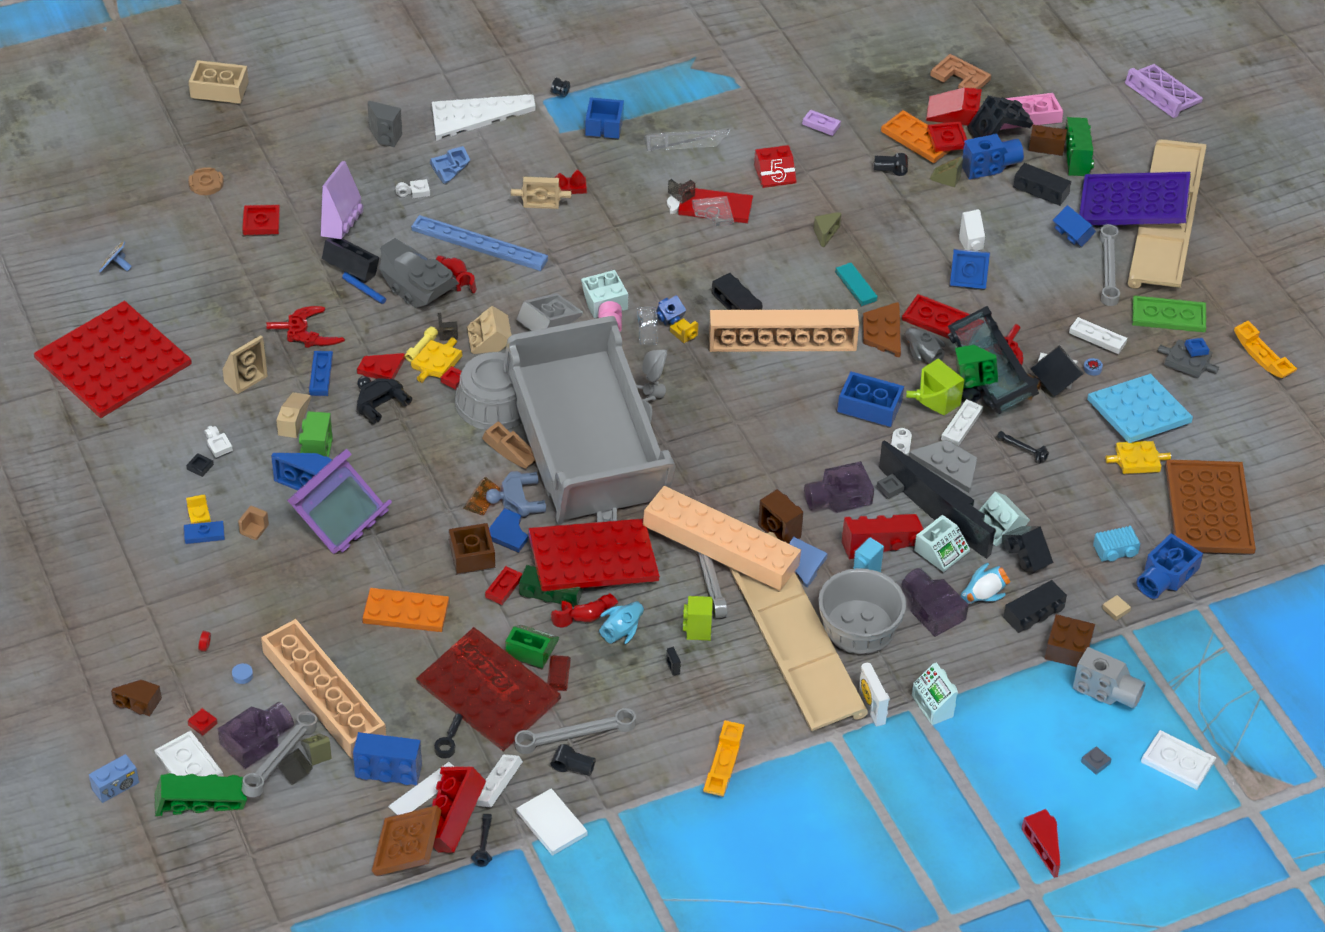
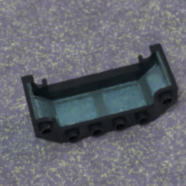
[948,306,1039,414]

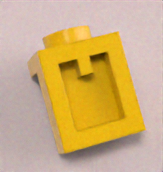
[670,318,698,343]
[186,495,211,524]

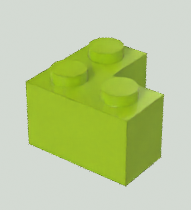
[683,596,712,641]

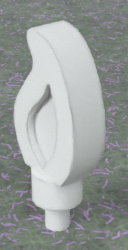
[667,191,680,214]

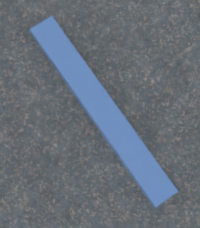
[411,215,548,271]

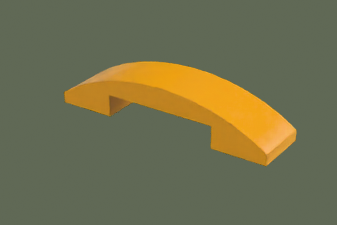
[1234,320,1297,378]
[703,720,745,797]

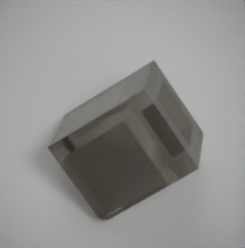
[668,179,695,203]
[437,313,458,341]
[278,748,313,785]

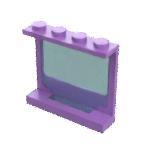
[287,449,392,554]

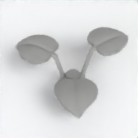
[636,350,667,423]

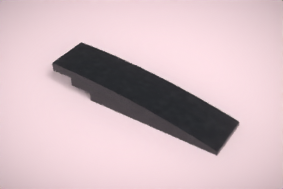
[879,440,995,559]

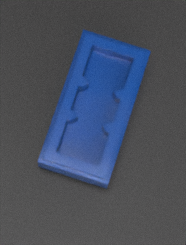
[184,521,225,544]

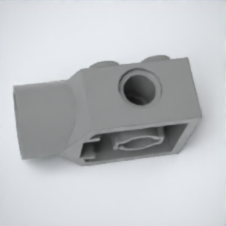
[1073,647,1146,709]

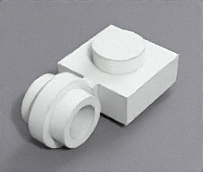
[395,179,430,198]
[204,426,233,458]

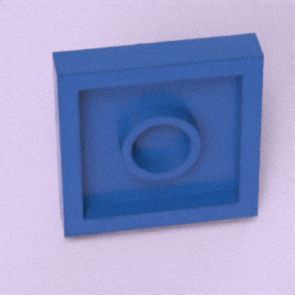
[950,249,990,289]

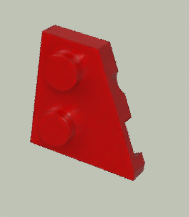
[357,353,405,379]

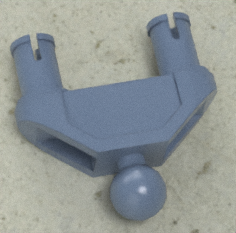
[486,471,546,517]

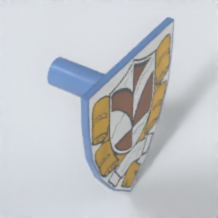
[99,241,131,272]

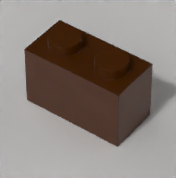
[1029,125,1067,156]

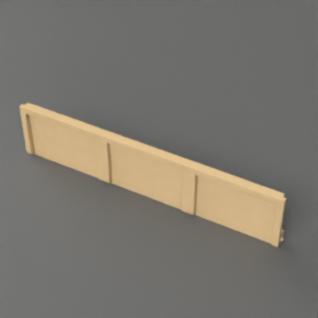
[1128,140,1206,289]
[728,532,868,731]

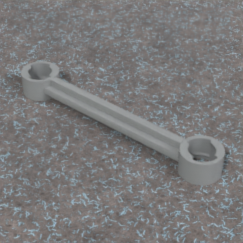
[1099,224,1120,306]
[698,552,727,619]
[515,708,636,754]
[242,711,317,797]

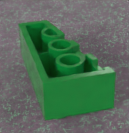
[1065,117,1094,176]
[155,773,247,817]

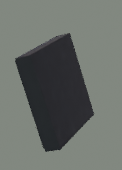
[1030,345,1084,397]

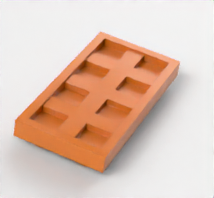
[881,110,950,163]
[363,588,449,632]

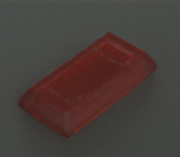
[547,655,571,691]

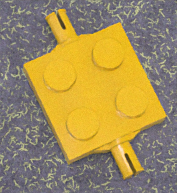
[411,338,463,383]
[1105,441,1171,474]

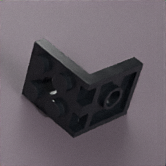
[967,95,1034,138]

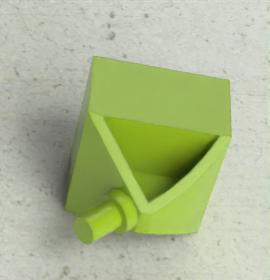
[906,359,964,415]

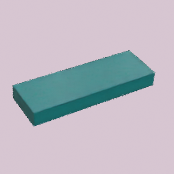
[835,262,878,306]

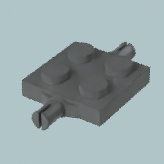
[1158,339,1219,378]

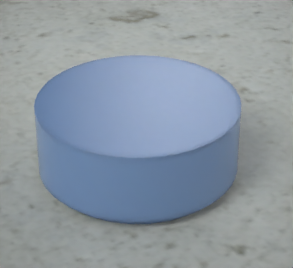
[232,663,253,684]

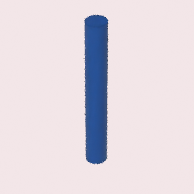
[342,272,386,304]

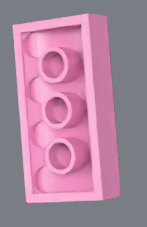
[1000,93,1063,130]

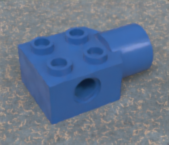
[962,134,1024,180]
[1137,533,1203,599]

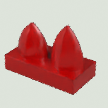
[554,169,587,194]

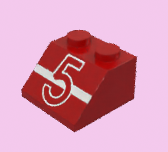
[754,145,796,188]

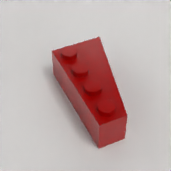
[842,514,924,560]
[432,767,486,853]

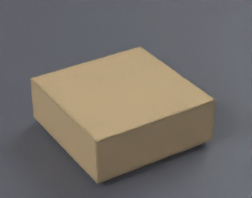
[1102,595,1131,621]

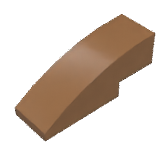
[482,421,536,469]

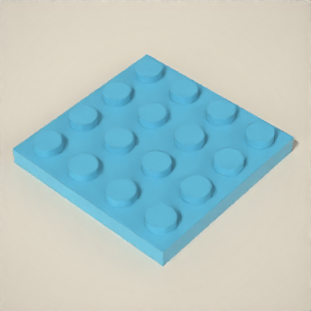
[1087,374,1193,443]

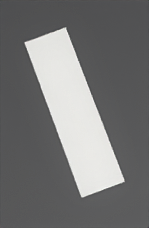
[388,762,454,815]

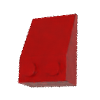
[926,87,982,126]

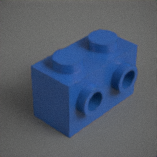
[1053,205,1096,247]

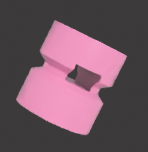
[598,301,622,332]

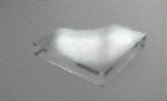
[692,196,734,226]

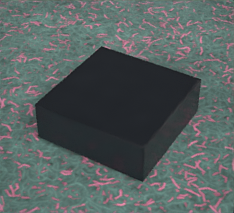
[186,453,214,477]
[666,646,681,676]

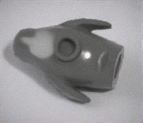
[904,327,946,364]

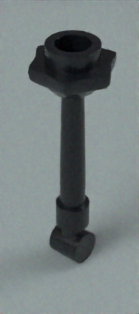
[998,431,1049,463]
[471,813,492,867]

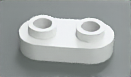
[891,428,912,456]

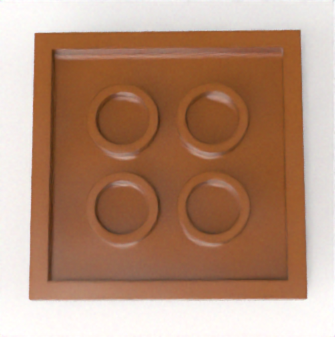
[372,806,441,876]

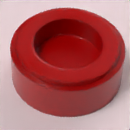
[198,631,211,652]

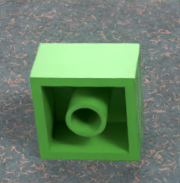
[299,411,333,457]

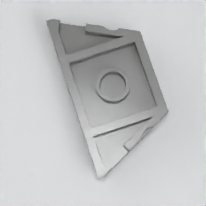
[909,440,977,493]

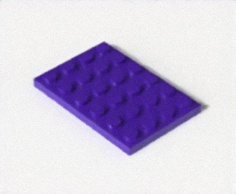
[1079,172,1191,225]

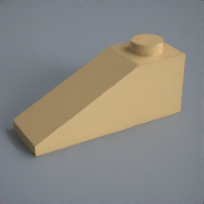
[277,392,311,438]

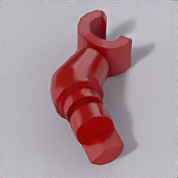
[436,255,477,293]
[551,593,618,628]

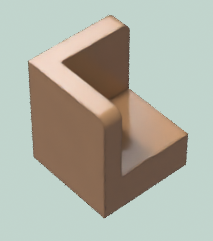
[238,505,269,540]

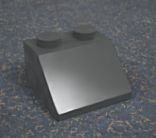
[367,101,402,147]

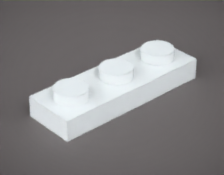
[1069,317,1127,354]
[941,399,983,446]
[475,755,522,807]

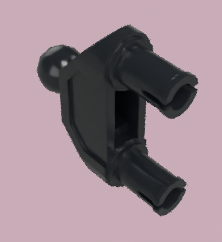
[357,376,412,423]

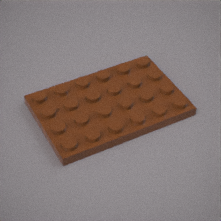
[1165,459,1256,554]

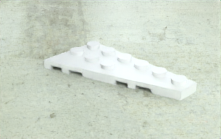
[432,94,535,141]

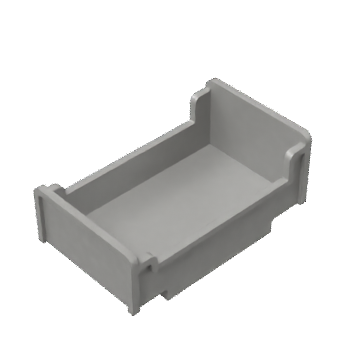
[503,316,676,524]

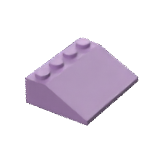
[321,161,363,239]

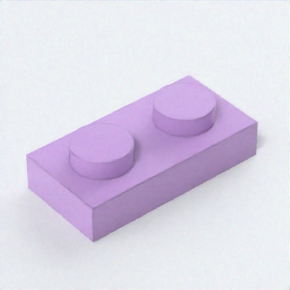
[802,110,841,136]

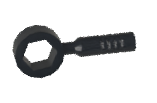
[434,714,463,759]

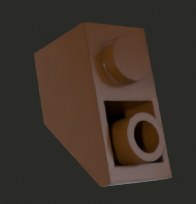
[111,679,162,716]

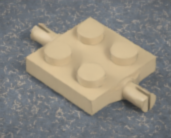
[511,177,571,209]

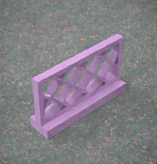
[1125,64,1203,118]

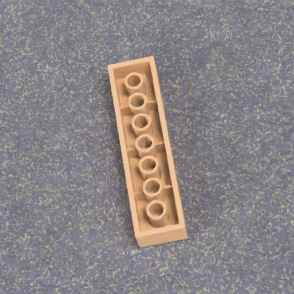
[709,309,859,352]
[643,486,801,591]
[261,619,386,759]

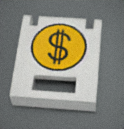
[859,663,890,727]

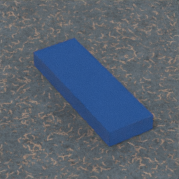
[309,351,333,396]

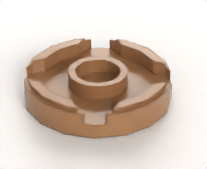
[188,167,224,195]

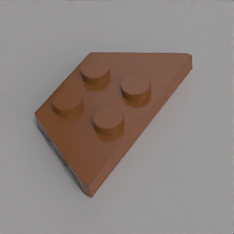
[863,302,901,357]

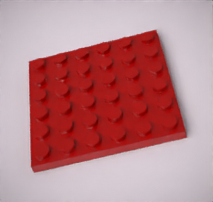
[34,300,192,419]

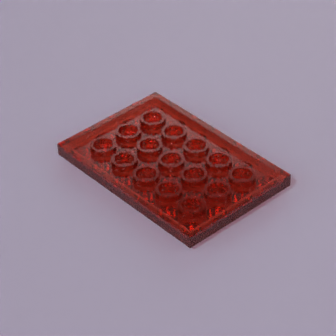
[416,627,561,752]

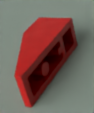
[1022,809,1060,878]

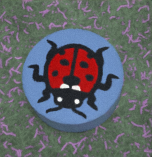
[1084,358,1103,376]

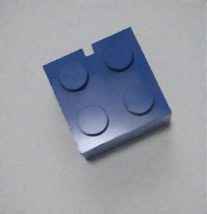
[585,97,624,138]

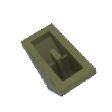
[930,156,963,188]
[814,212,842,247]
[300,733,332,766]

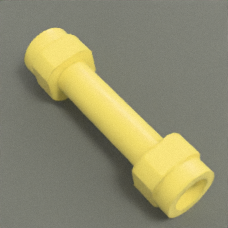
[405,327,438,362]

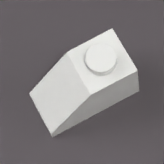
[959,209,985,251]

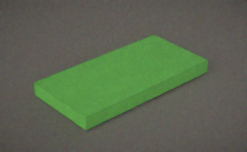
[1132,296,1206,332]

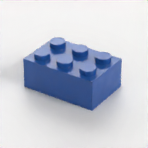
[838,371,904,427]
[353,732,422,785]

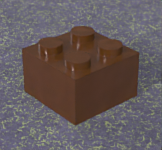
[758,489,803,544]
[449,523,496,574]
[1045,614,1095,667]

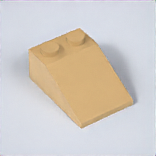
[222,335,268,394]

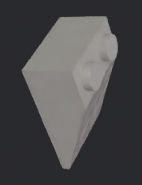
[516,293,583,331]

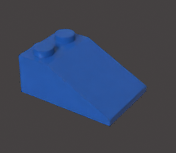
[271,453,332,501]

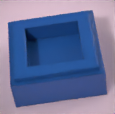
[1184,338,1210,357]

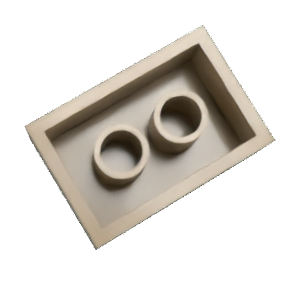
[189,60,249,104]

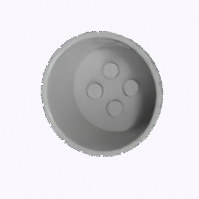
[455,352,522,430]
[819,568,906,654]

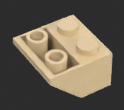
[467,306,512,354]

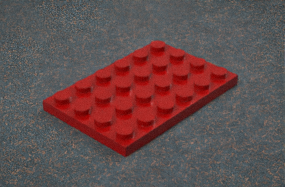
[528,518,660,591]

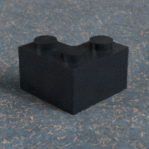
[1003,526,1053,572]

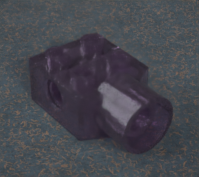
[804,461,874,512]
[901,568,969,637]
[218,702,294,769]

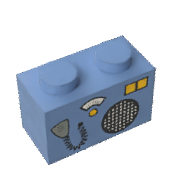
[89,754,139,803]

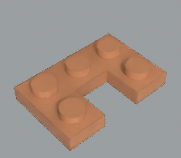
[930,54,991,89]

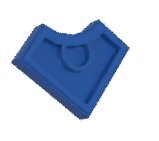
[489,508,529,553]

